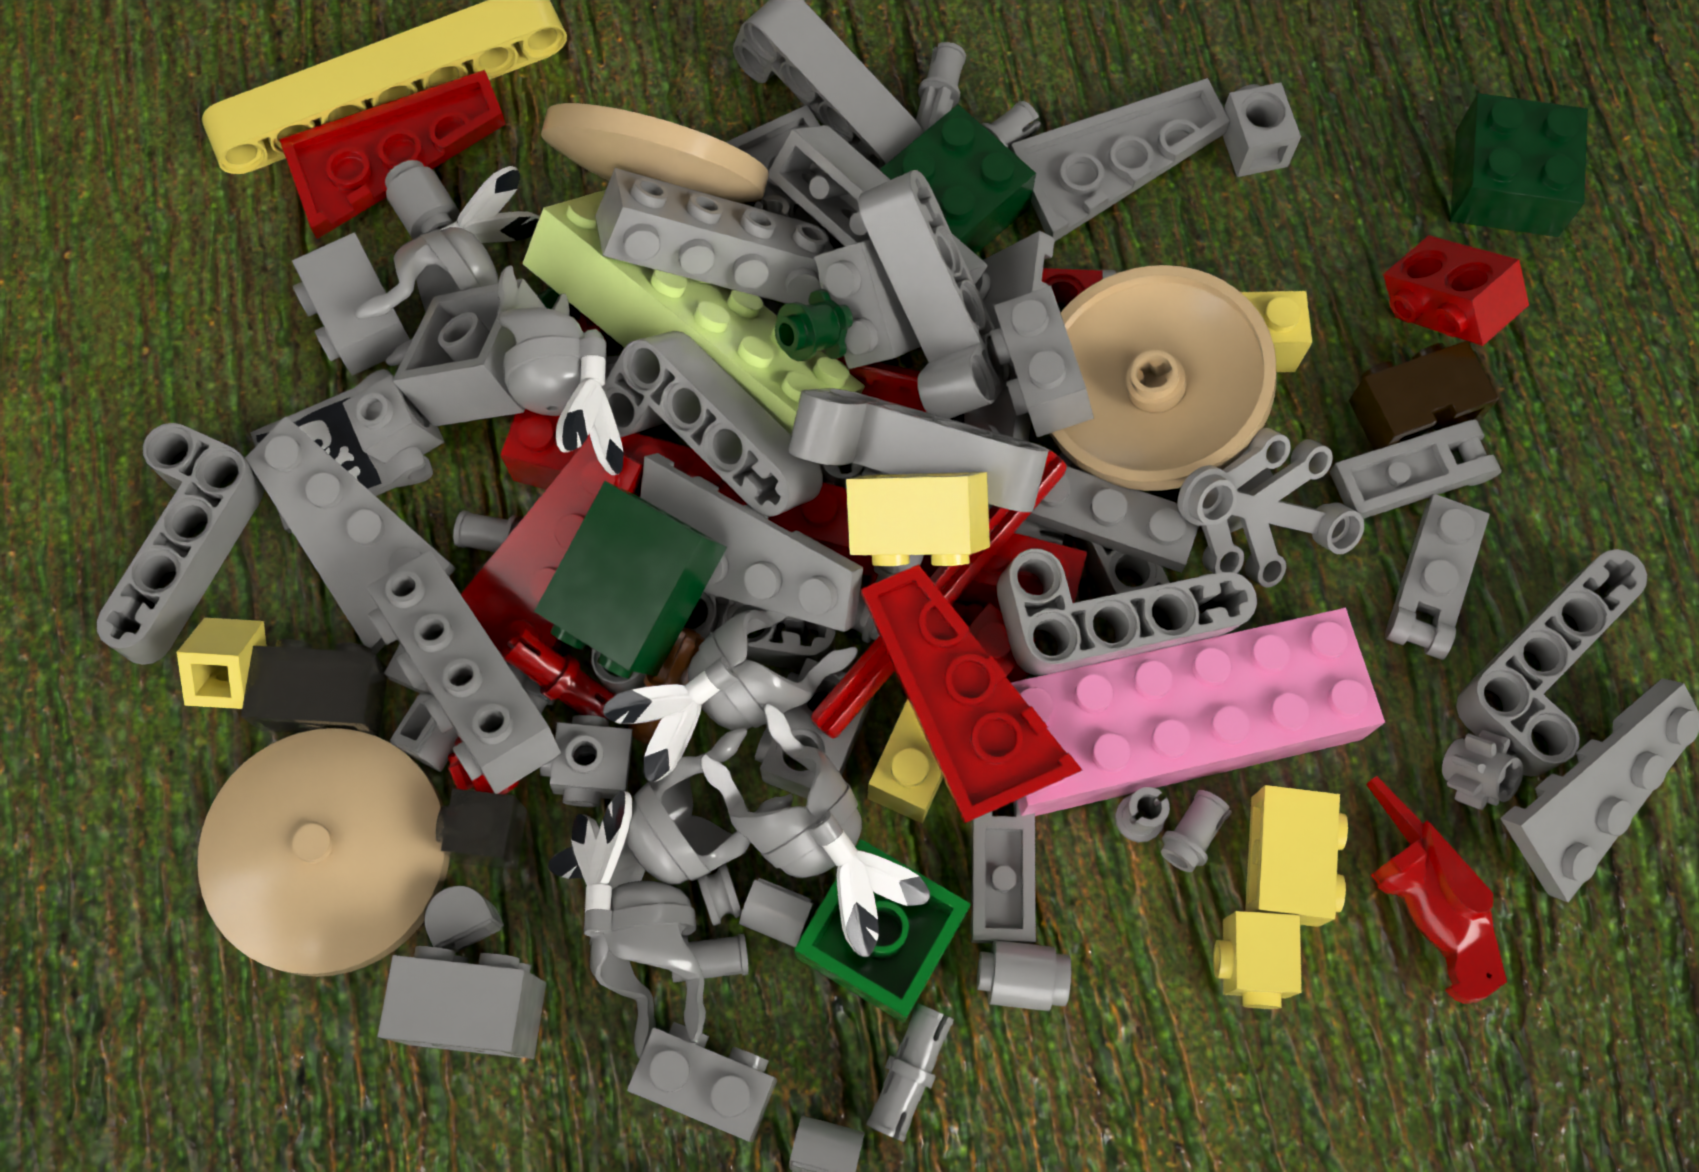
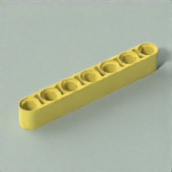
[202,0,567,174]

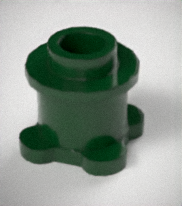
[775,289,853,362]

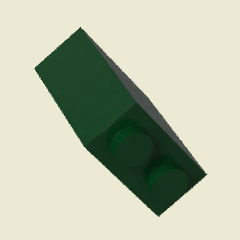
[534,481,727,679]

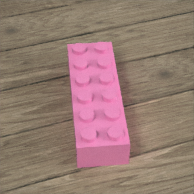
[1011,608,1385,816]

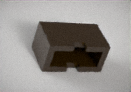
[1349,341,1499,450]

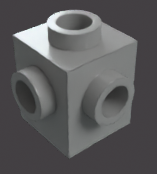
[540,715,633,807]

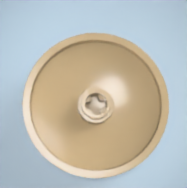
[541,103,769,204]
[1050,265,1276,491]
[197,728,450,977]

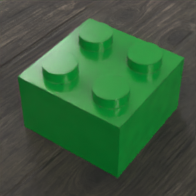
[794,839,971,1023]

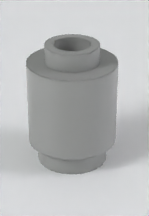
[385,160,460,239]
[976,940,1071,1011]

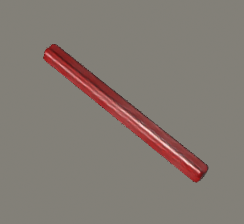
[811,449,1067,739]

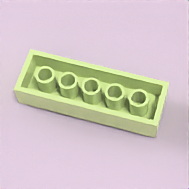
[522,190,865,435]

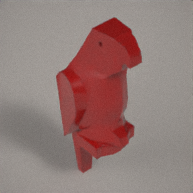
[1366,776,1507,1004]

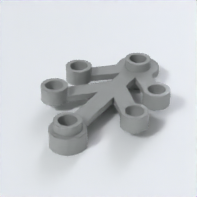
[1178,428,1364,588]

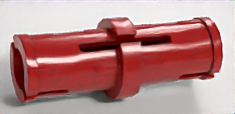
[500,627,616,719]

